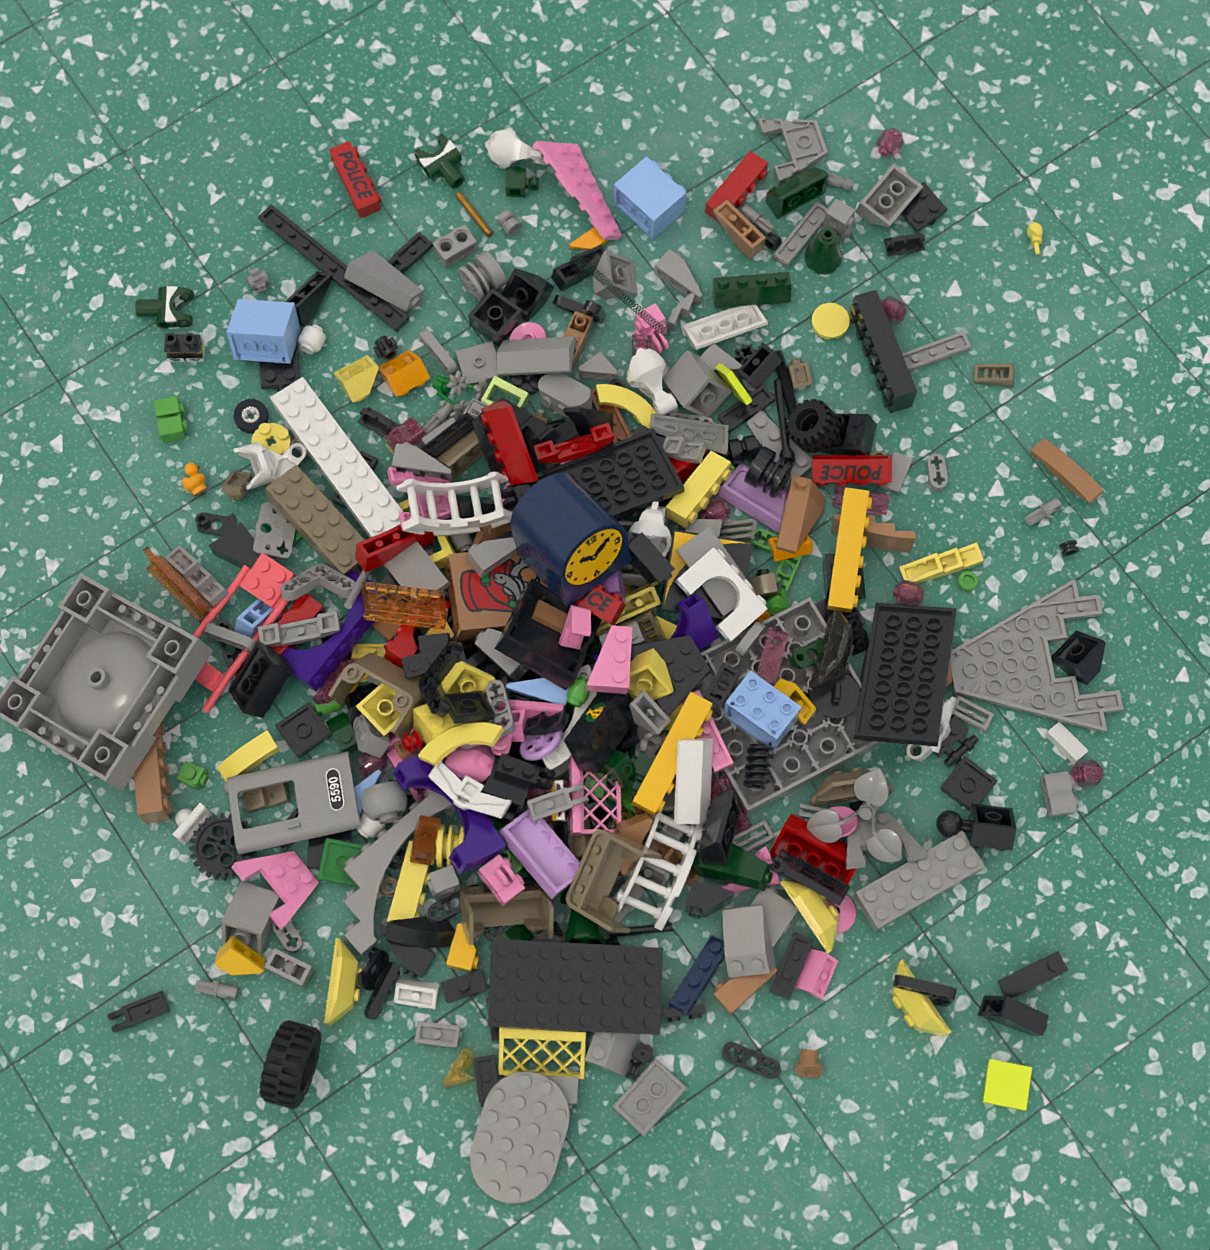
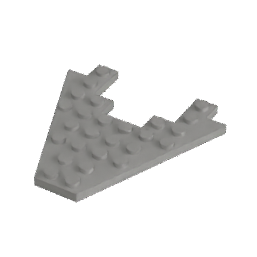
[950,580,1124,733]

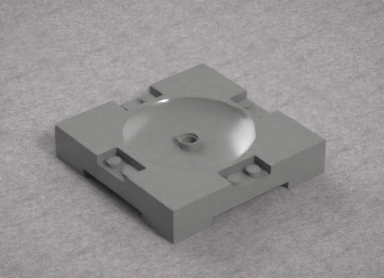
[0,573,213,791]

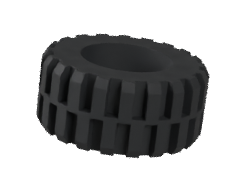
[259,1020,322,1109]

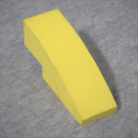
[217,730,280,782]

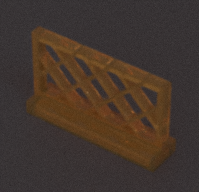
[143,547,213,624]
[361,581,448,630]

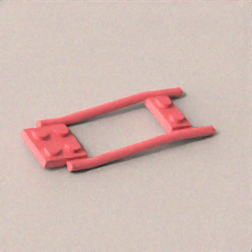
[192,553,296,713]

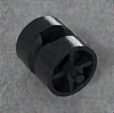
[724,434,763,465]

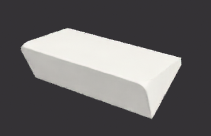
[1044,722,1089,764]
[394,978,440,1009]

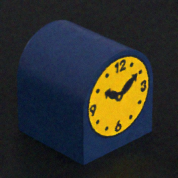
[510,473,632,607]

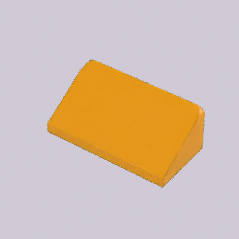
[768,535,813,562]

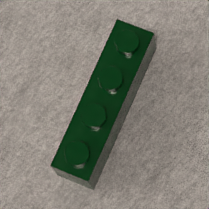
[713,272,792,308]

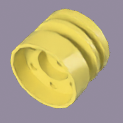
[435,824,473,870]

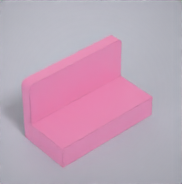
[795,949,838,1000]

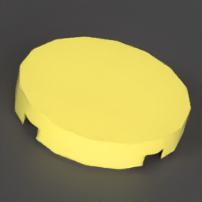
[811,303,850,340]

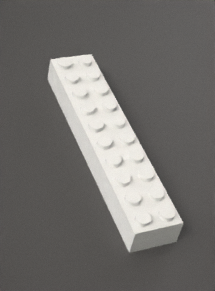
[270,377,403,538]

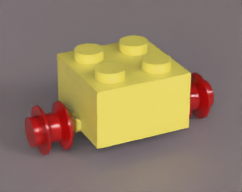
[401,704,481,754]

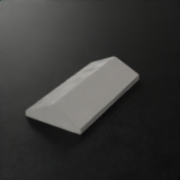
[497,336,576,376]

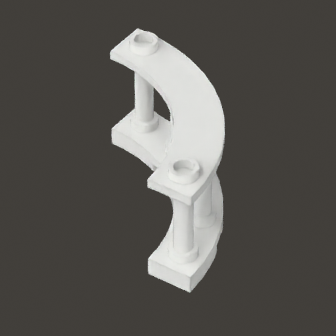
[396,472,513,536]
[542,664,596,782]
[615,808,705,931]

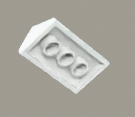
[683,305,768,350]
[674,738,713,824]

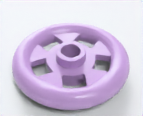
[520,730,563,761]

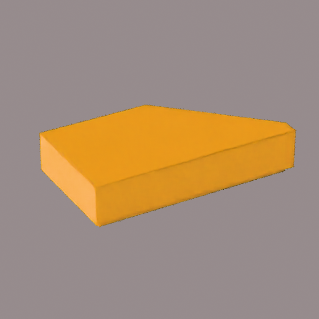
[569,227,608,251]

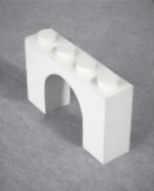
[675,547,768,642]

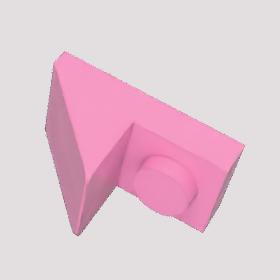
[559,605,591,650]

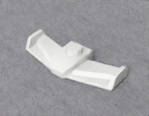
[428,761,512,818]

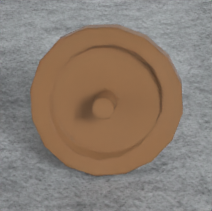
[793,1050,823,1078]

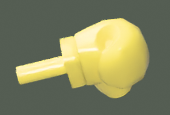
[1027,222,1043,255]

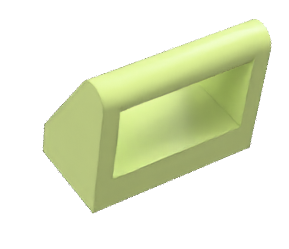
[480,376,530,408]

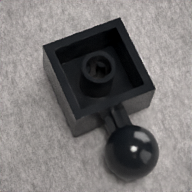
[936,803,1016,851]

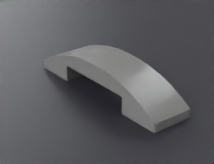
[258,611,340,647]

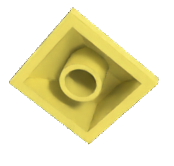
[334,355,379,403]
[628,648,674,701]
[441,661,496,694]
[356,683,402,737]

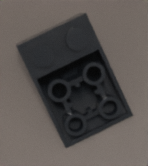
[811,414,877,455]

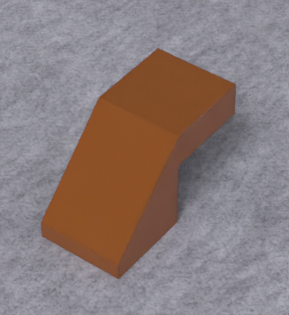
[410,815,441,865]

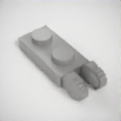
[527,784,589,821]

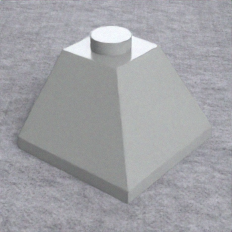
[592,251,637,299]

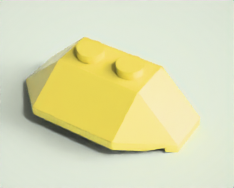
[780,878,839,954]
[324,938,363,1026]
[891,959,951,1037]

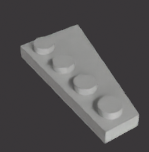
[746,410,812,489]

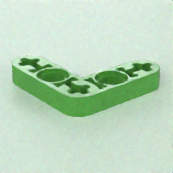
[752,528,803,592]

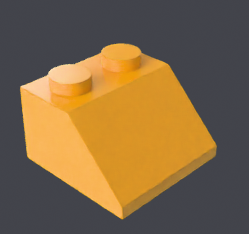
[378,349,430,397]

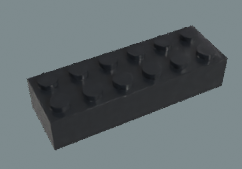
[849,290,917,413]

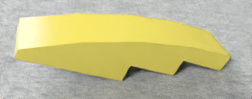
[900,542,984,586]

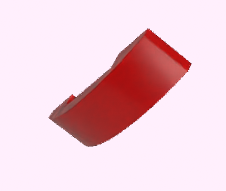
[533,423,615,463]

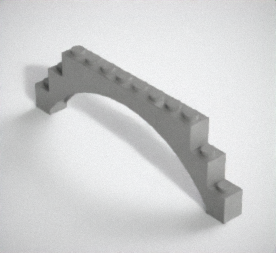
[344,777,550,956]

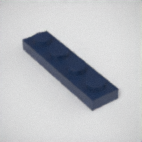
[669,935,725,1015]

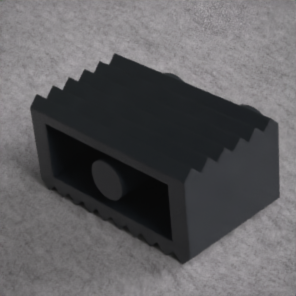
[738,343,782,389]

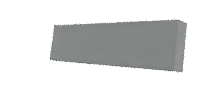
[772,202,828,268]
[902,331,972,372]

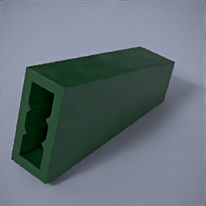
[691,836,772,891]

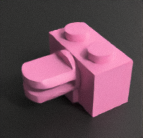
[634,303,669,354]
[491,709,527,756]
[477,855,525,906]

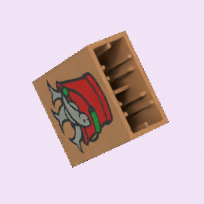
[445,552,542,643]

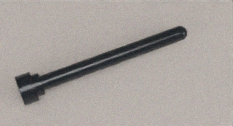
[774,378,796,465]

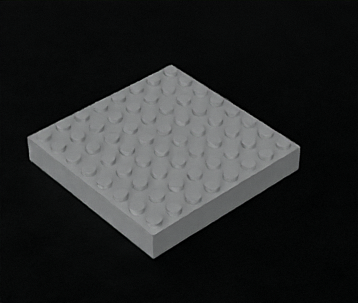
[689,597,887,816]

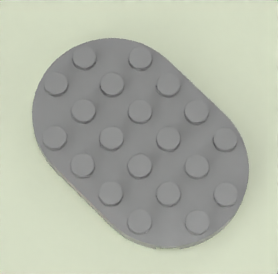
[470,1071,570,1203]

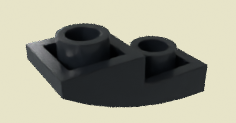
[838,608,869,656]

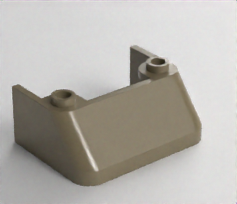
[328,653,427,740]
[566,830,662,933]
[460,884,554,945]

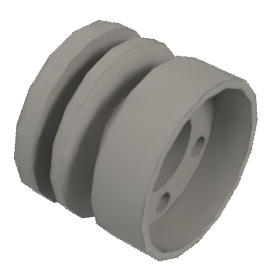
[457,251,507,302]

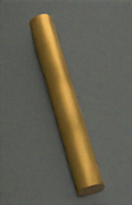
[455,192,493,238]

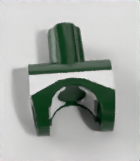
[414,134,465,189]
[135,286,194,329]

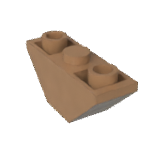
[563,311,593,366]
[613,812,653,875]

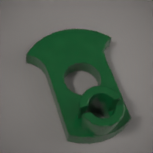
[789,637,832,669]

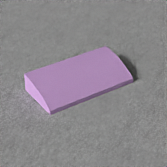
[718,463,786,533]
[499,809,580,900]

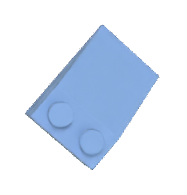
[504,678,570,707]

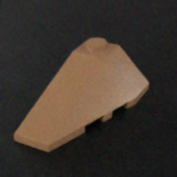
[776,475,825,554]

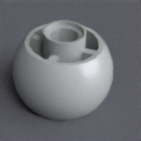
[361,781,407,824]

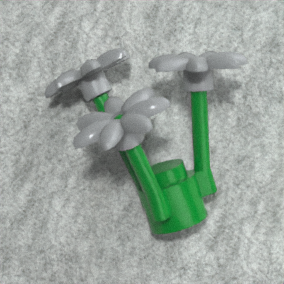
[432,371,488,420]

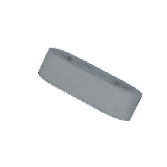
[926,453,948,492]
[735,621,766,657]
[272,921,303,953]

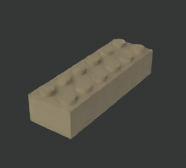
[265,465,364,576]

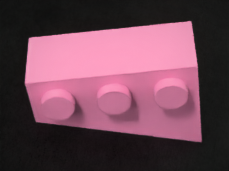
[585,626,633,694]

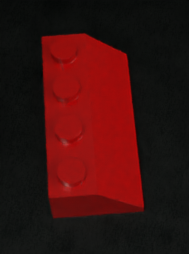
[480,400,538,485]
[769,813,864,884]

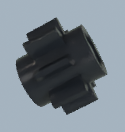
[373,336,398,360]
[735,344,756,365]

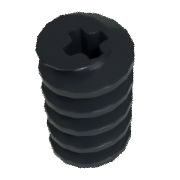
[743,744,773,790]

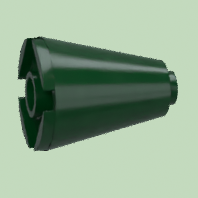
[804,227,842,275]
[564,908,606,945]

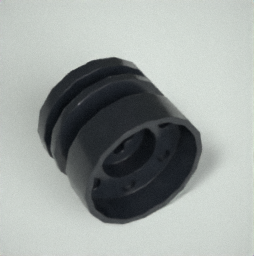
[744,446,794,498]

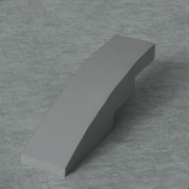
[165,545,229,607]

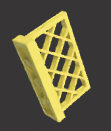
[498,1028,586,1079]

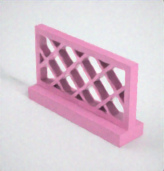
[569,756,621,836]

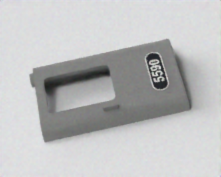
[224,751,362,854]

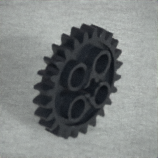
[189,813,257,881]

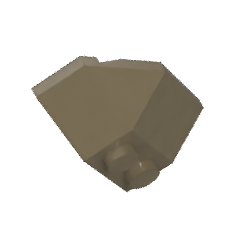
[809,768,893,807]

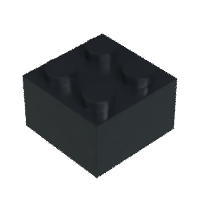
[468,288,523,347]

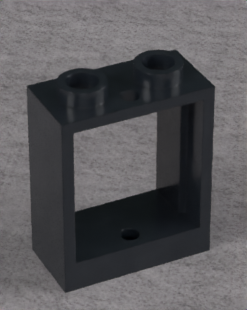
[628,532,675,587]

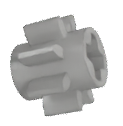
[246,268,270,293]

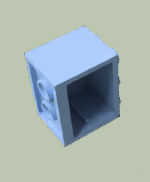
[614,156,686,239]
[226,299,301,364]
[723,670,801,752]

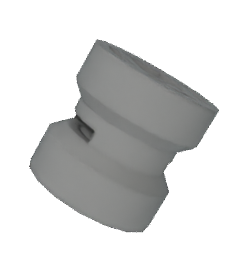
[496,209,523,236]

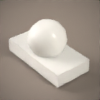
[172,803,212,845]

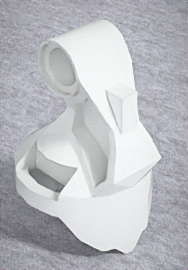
[485,127,549,169]
[626,348,678,415]
[233,442,307,490]
[627,502,672,557]
[906,697,956,761]

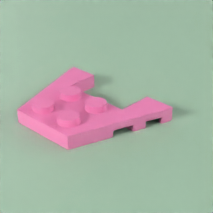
[387,467,451,531]
[232,851,319,930]

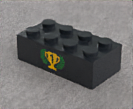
[564,692,634,773]

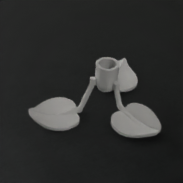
[807,767,902,862]

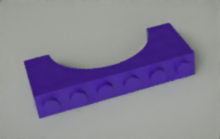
[281,570,393,692]
[593,592,719,663]
[393,754,507,875]

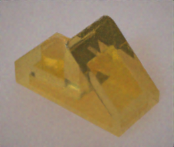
[441,1047,476,1089]

